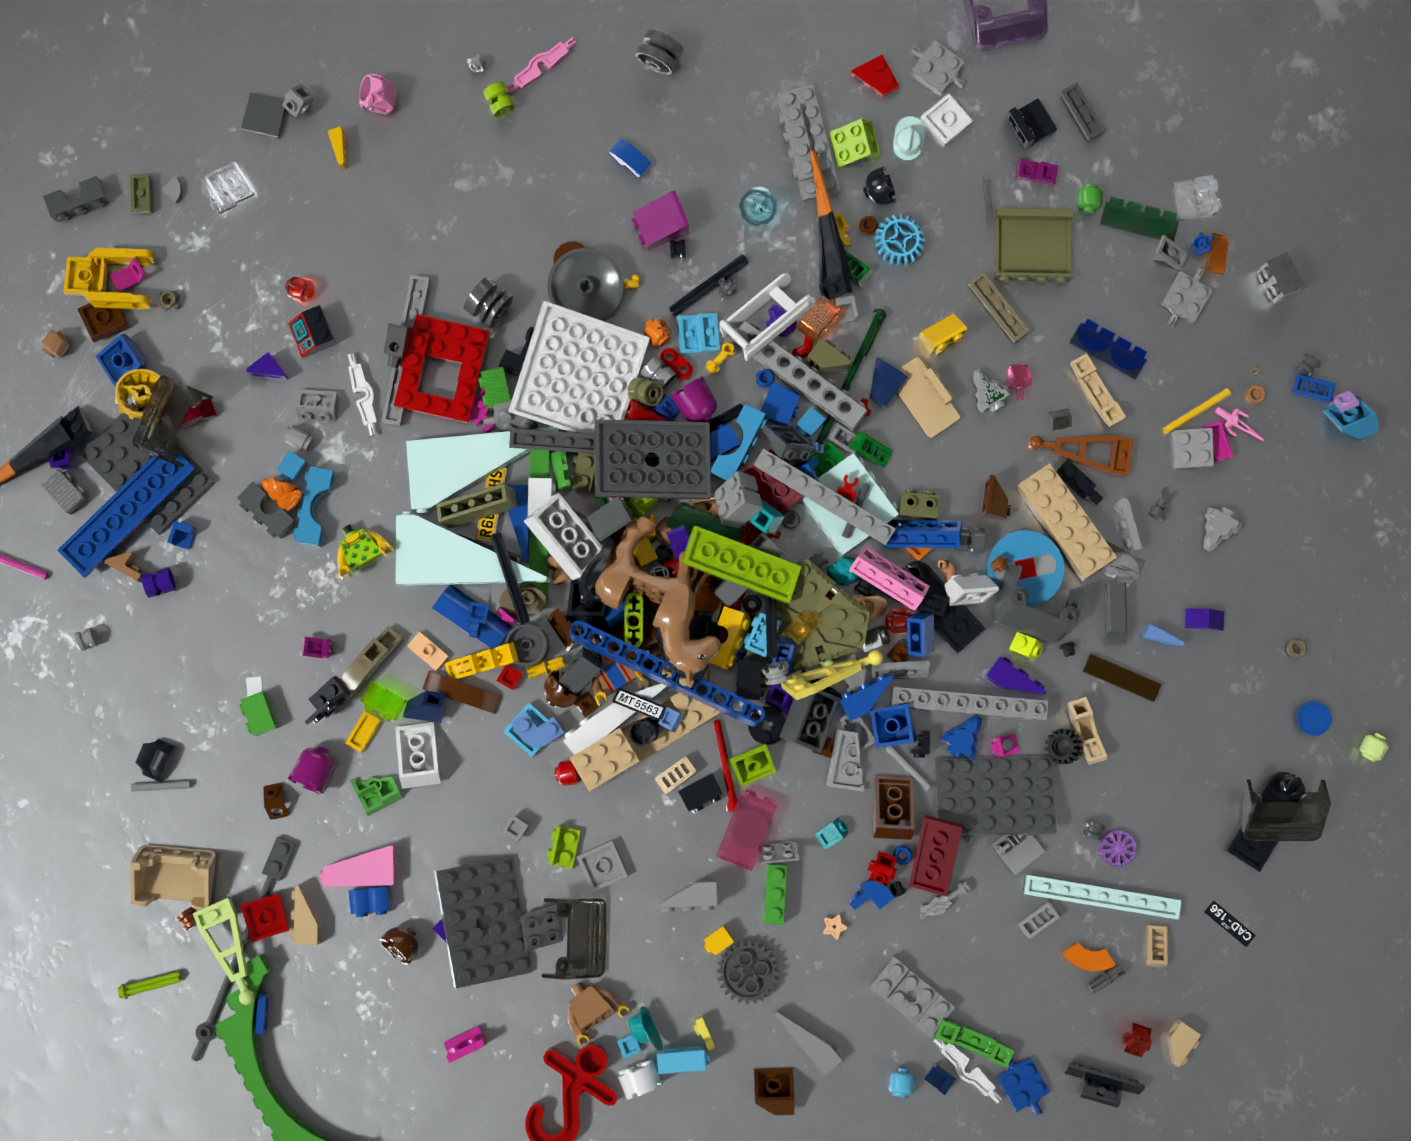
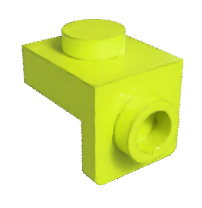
[1009,632,1043,661]

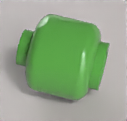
[1077,184,1103,213]

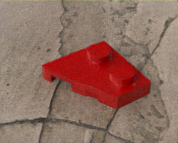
[850,55,900,97]

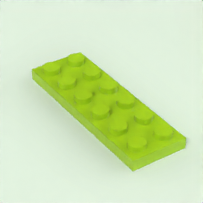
[682,526,801,604]

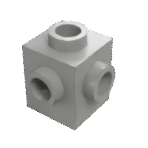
[282,84,315,118]

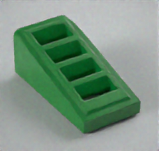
[844,249,872,287]
[850,432,892,467]

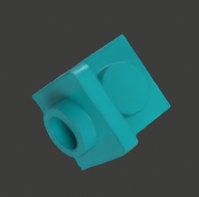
[815,818,849,850]

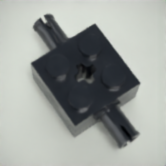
[567,580,608,640]

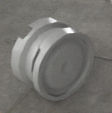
[762,661,792,685]

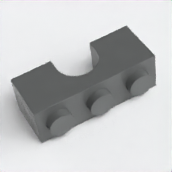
[43,176,109,222]
[237,481,298,539]

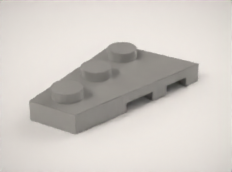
[826,728,865,792]

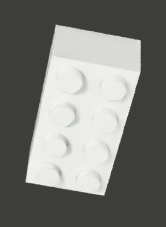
[524,493,602,580]

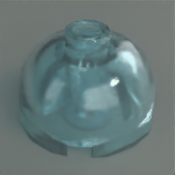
[739,187,778,226]

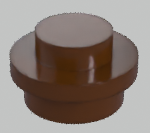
[859,216,878,235]

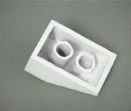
[395,722,441,789]

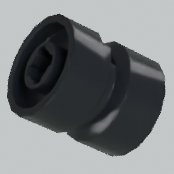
[629,717,664,746]

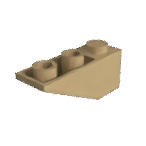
[291,885,321,945]

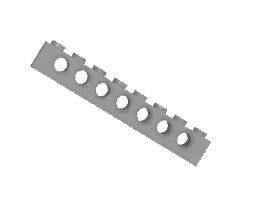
[731,321,867,432]
[890,687,1048,721]

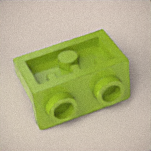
[547,826,581,869]

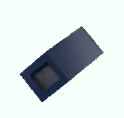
[403,691,445,723]

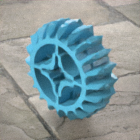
[874,214,926,265]

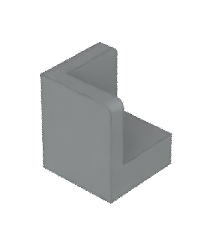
[834,295,858,324]

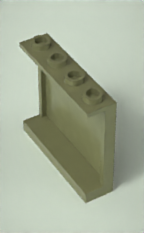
[994,208,1073,283]

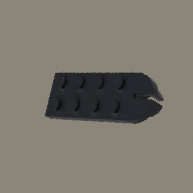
[898,561,986,654]
[1225,772,1306,872]

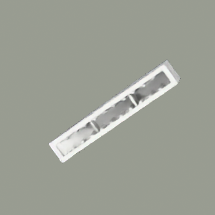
[564,683,668,755]

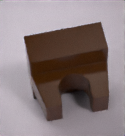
[886,641,911,662]
[574,691,599,718]

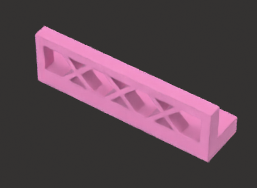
[849,545,930,611]

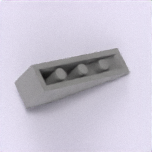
[774,1010,842,1076]

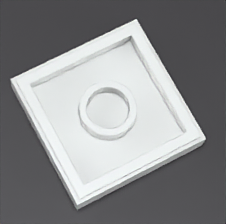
[920,93,973,146]

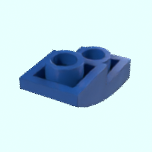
[609,138,652,177]

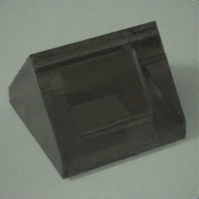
[1049,408,1072,431]

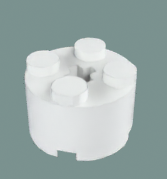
[618,1059,663,1099]

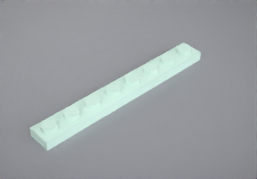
[1023,875,1181,920]

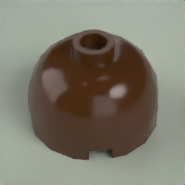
[543,670,582,708]
[379,927,419,965]

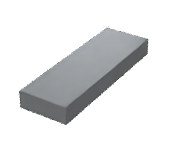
[871,661,930,680]

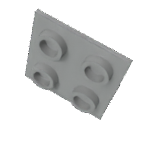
[991,834,1045,876]
[758,841,800,864]

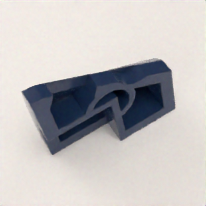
[869,358,908,409]

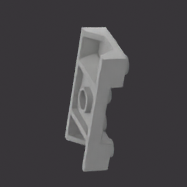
[869,956,955,1038]

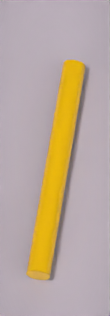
[1163,388,1231,434]

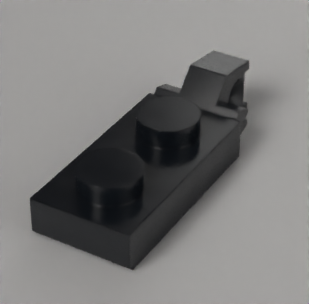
[1056,459,1103,505]

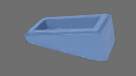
[1141,624,1185,647]

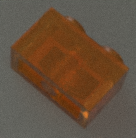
[796,295,840,342]

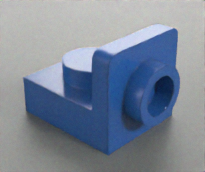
[649,394,680,421]

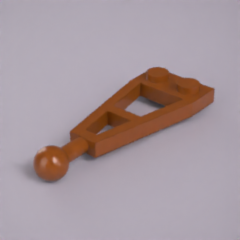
[1028,435,1134,477]

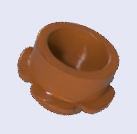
[990,555,1008,572]

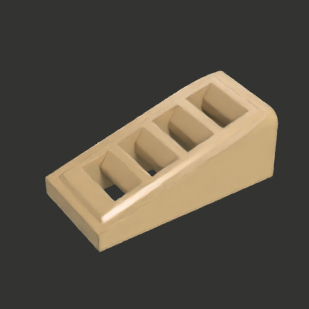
[655,756,697,794]
[1147,925,1168,967]

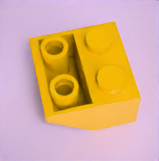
[919,313,967,355]

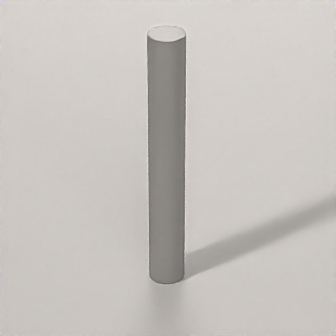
[886,745,932,790]
[131,781,191,792]

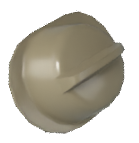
[499,584,546,614]

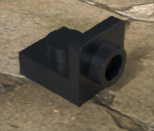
[909,730,930,758]

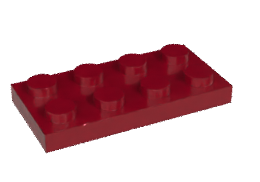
[909,814,963,897]

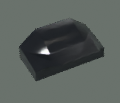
[135,739,177,782]

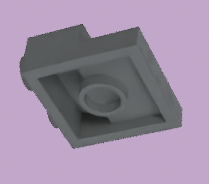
[762,425,815,461]

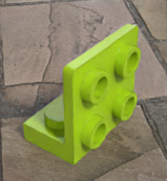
[830,119,881,167]

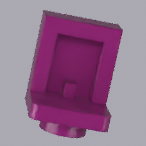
[300,637,332,659]

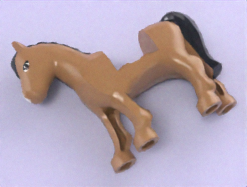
[579,517,721,688]

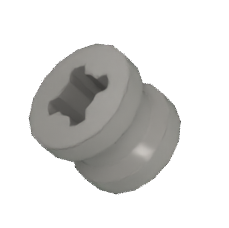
[75,628,98,651]

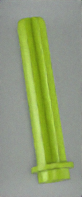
[118,971,181,999]

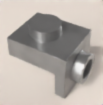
[862,625,891,653]

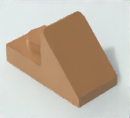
[104,552,142,583]

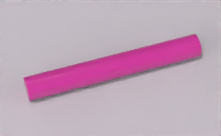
[0,554,48,580]

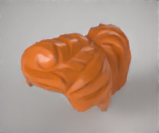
[261,477,303,511]

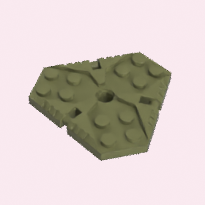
[766,559,871,673]

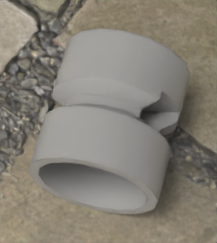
[640,356,676,390]

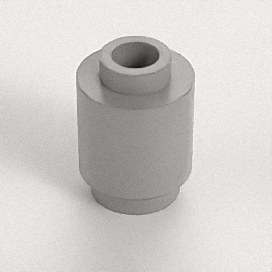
[283,425,314,451]

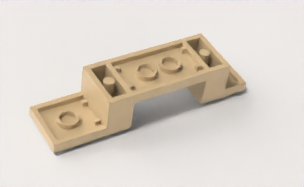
[570,678,722,792]

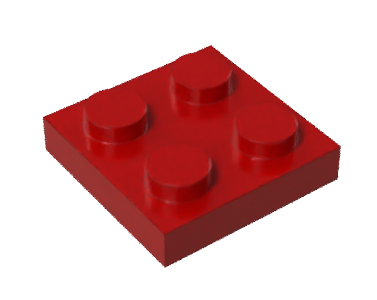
[240,893,289,942]

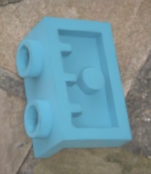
[743,612,782,658]

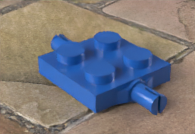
[996,1057,1050,1116]

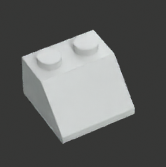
[944,573,999,606]

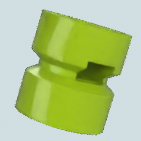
[483,81,516,117]

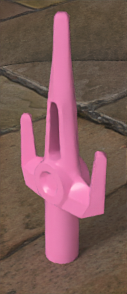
[1214,406,1265,441]

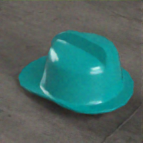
[628,1006,663,1051]

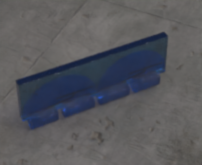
[1069,318,1147,380]

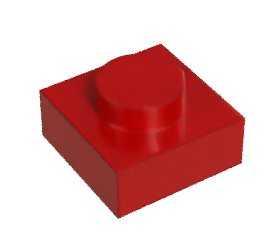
[496,665,523,691]

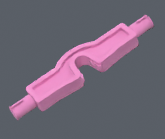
[507,37,577,94]

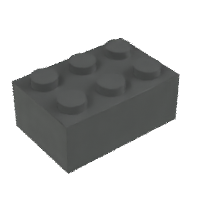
[780,690,841,753]

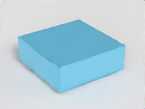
[617,1034,643,1059]

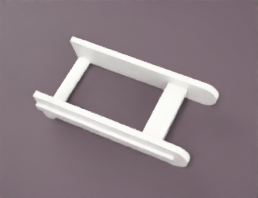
[719,273,815,360]

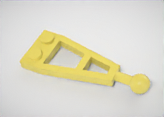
[781,650,883,700]

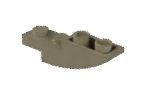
[340,626,403,698]

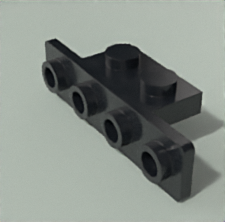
[1064,1063,1145,1108]

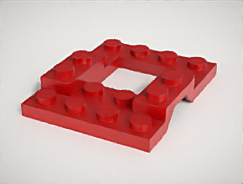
[394,314,491,424]

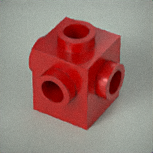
[867,851,897,886]

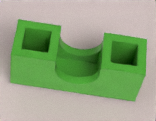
[763,864,787,925]

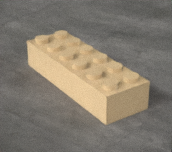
[1016,463,1117,582]

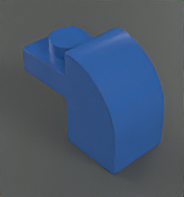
[849,880,894,910]

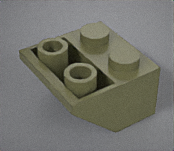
[806,338,852,375]

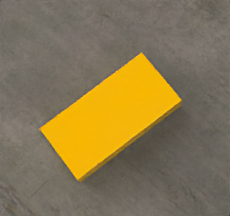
[345,710,382,753]

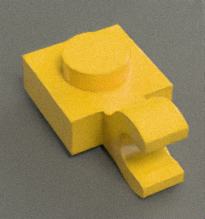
[834,212,851,248]

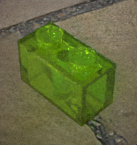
[360,681,407,722]

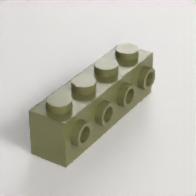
[436,483,517,528]

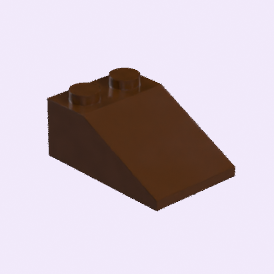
[873,775,915,840]

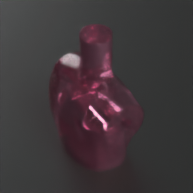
[1007,364,1032,401]

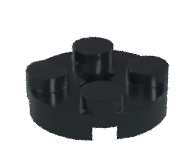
[748,706,786,745]

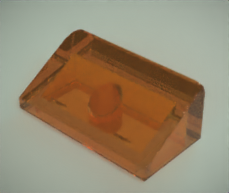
[1205,233,1229,275]

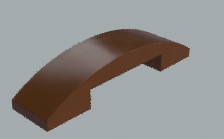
[422,671,501,714]

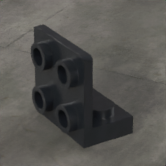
[1006,99,1057,149]
[305,675,350,725]

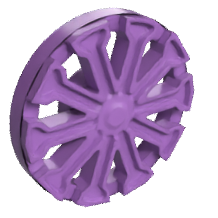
[1099,830,1136,867]

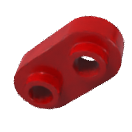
[660,348,693,381]

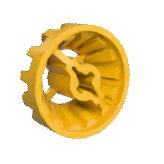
[115,369,168,421]

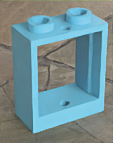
[657,1046,709,1074]

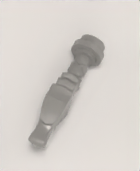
[919,881,970,919]

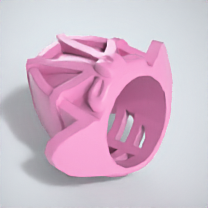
[359,73,397,115]

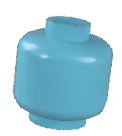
[889,1068,916,1098]

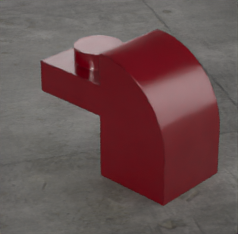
[168,398,217,431]

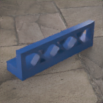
[884,520,963,548]

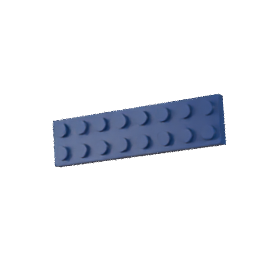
[57,442,196,578]

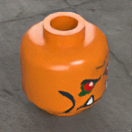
[644,318,672,347]

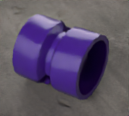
[141,567,176,598]

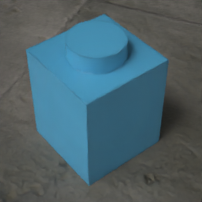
[796,407,826,438]
[277,450,309,482]

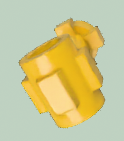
[705,343,735,375]

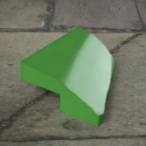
[550,451,571,492]
[350,777,402,816]

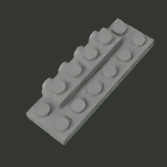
[776,84,840,202]

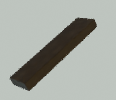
[1082,654,1162,702]

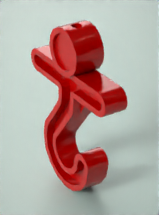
[525,1043,618,1141]

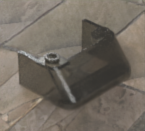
[133,375,213,468]
[1241,779,1331,841]
[542,898,607,980]

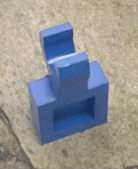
[466,601,489,638]

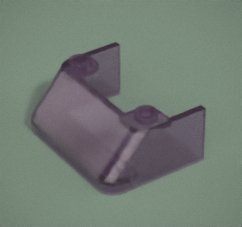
[963,0,1048,51]

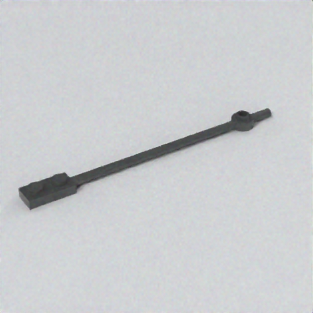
[191,837,296,1061]

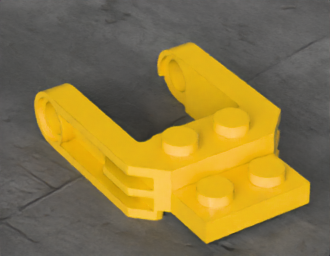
[63,247,155,309]

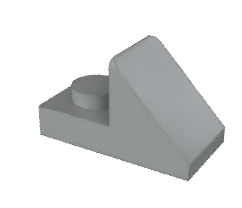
[1153,235,1188,270]

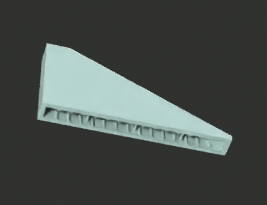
[406,427,560,514]
[396,512,551,586]

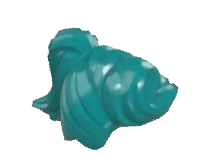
[827,557,872,585]

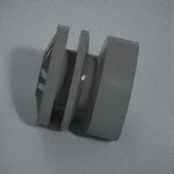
[463,277,514,328]

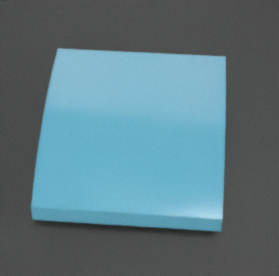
[677,313,720,354]

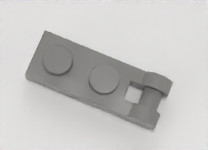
[1115,498,1142,553]

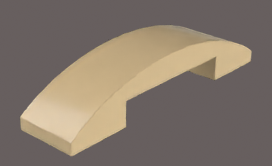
[1070,353,1126,427]

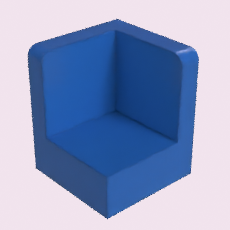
[167,521,197,550]

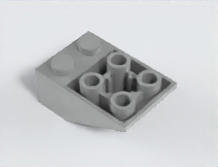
[658,880,717,912]

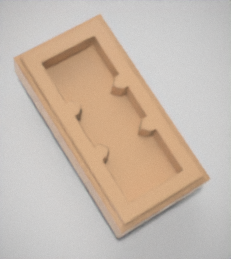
[407,631,449,671]

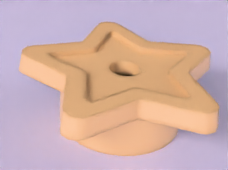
[823,914,848,940]

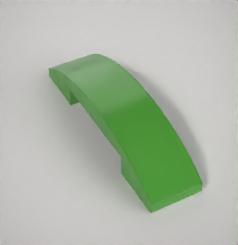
[935,1019,1015,1068]

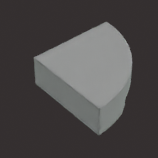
[162,176,181,204]

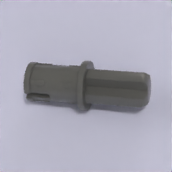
[1088,964,1126,994]

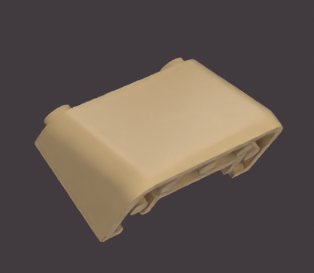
[130,845,216,911]

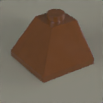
[981,475,1011,521]
[754,1068,795,1115]

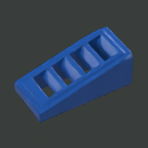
[1292,374,1336,404]
[772,637,797,673]

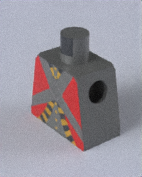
[384,323,413,368]

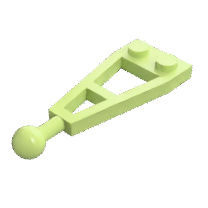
[193,898,255,1005]

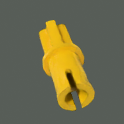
[526,656,565,679]

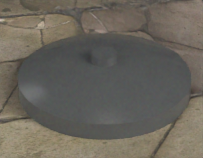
[547,248,624,321]

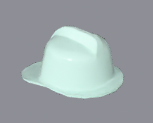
[893,116,925,160]

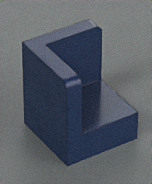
[925,1063,956,1095]

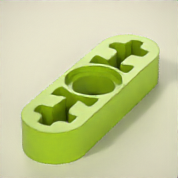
[624,592,643,648]

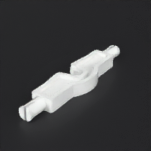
[348,353,378,437]
[933,1038,1003,1103]

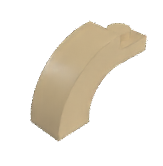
[1068,697,1107,765]

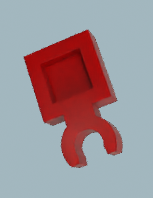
[836,474,858,503]

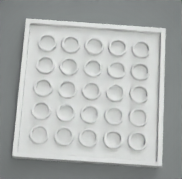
[508,301,650,433]

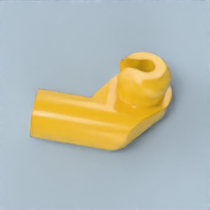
[623,275,641,288]

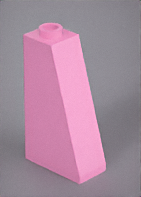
[320,845,396,887]

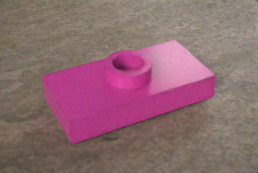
[1202,421,1234,463]

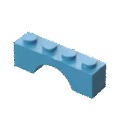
[710,404,767,481]
[294,466,336,547]

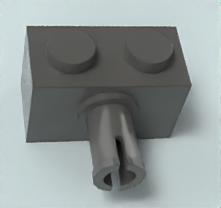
[558,646,602,695]

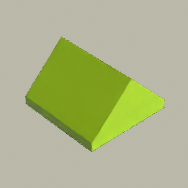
[729,744,776,787]

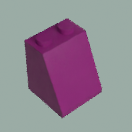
[631,190,689,251]

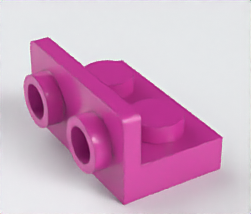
[444,1026,487,1063]

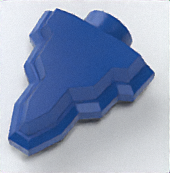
[941,714,982,760]

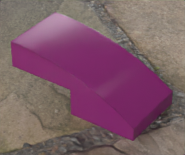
[1015,158,1059,185]

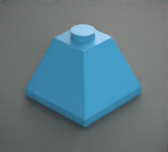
[1323,395,1379,440]

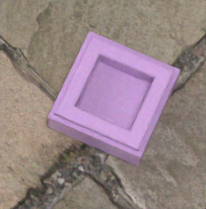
[1332,390,1359,412]

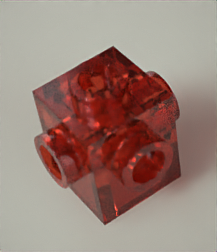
[1122,1023,1152,1058]

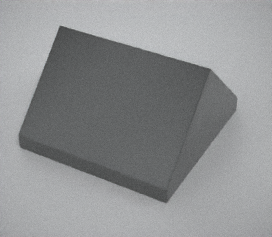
[587,496,632,542]

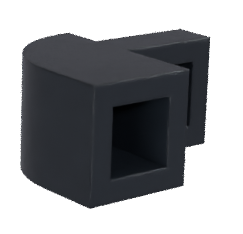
[498,338,531,376]

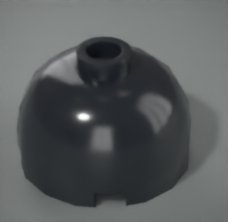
[863,166,896,206]

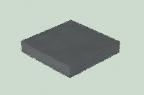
[241,93,286,138]

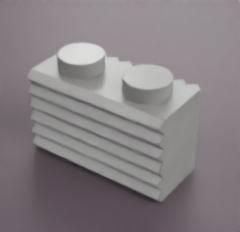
[42,469,88,515]

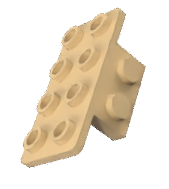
[897,357,960,438]

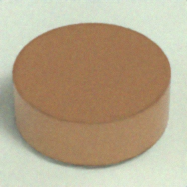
[1245,385,1266,405]

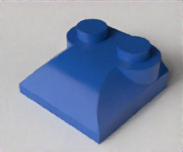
[96,334,146,387]

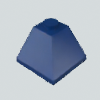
[870,704,917,748]

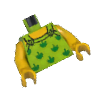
[338,524,394,580]

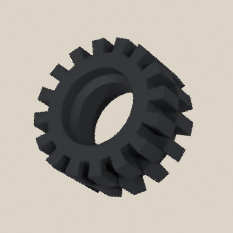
[1045,729,1083,764]

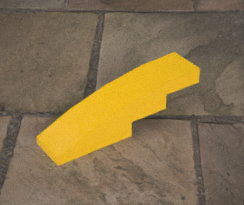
[445,642,519,680]

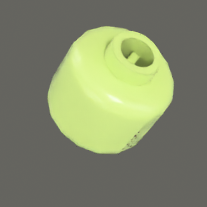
[1359,733,1389,762]

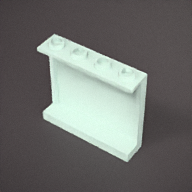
[800,453,899,557]

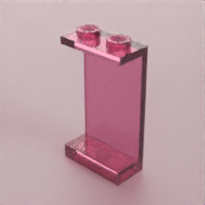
[716,789,778,871]

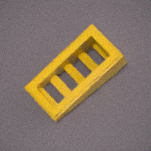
[328,126,346,170]

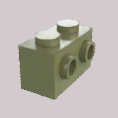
[898,489,940,520]

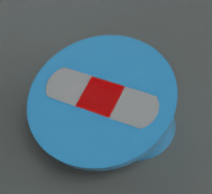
[986,530,1064,607]

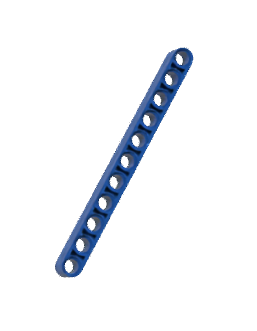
[569,621,765,727]

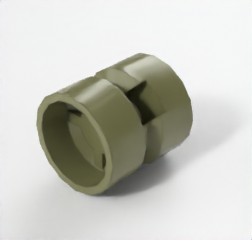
[627,377,663,406]

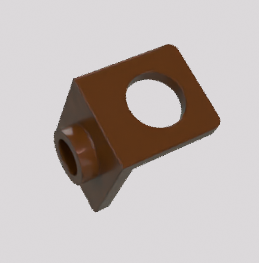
[263,783,289,820]

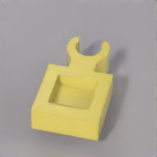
[693,1016,715,1051]

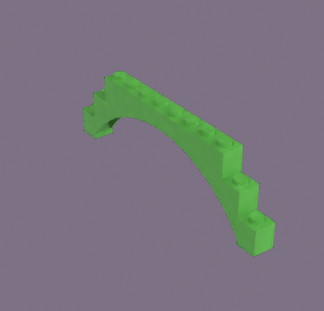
[215,954,337,1141]

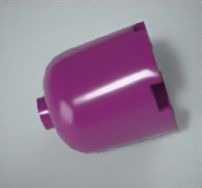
[670,376,717,422]
[287,746,335,795]

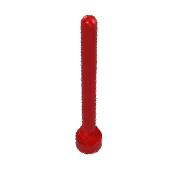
[713,720,742,812]

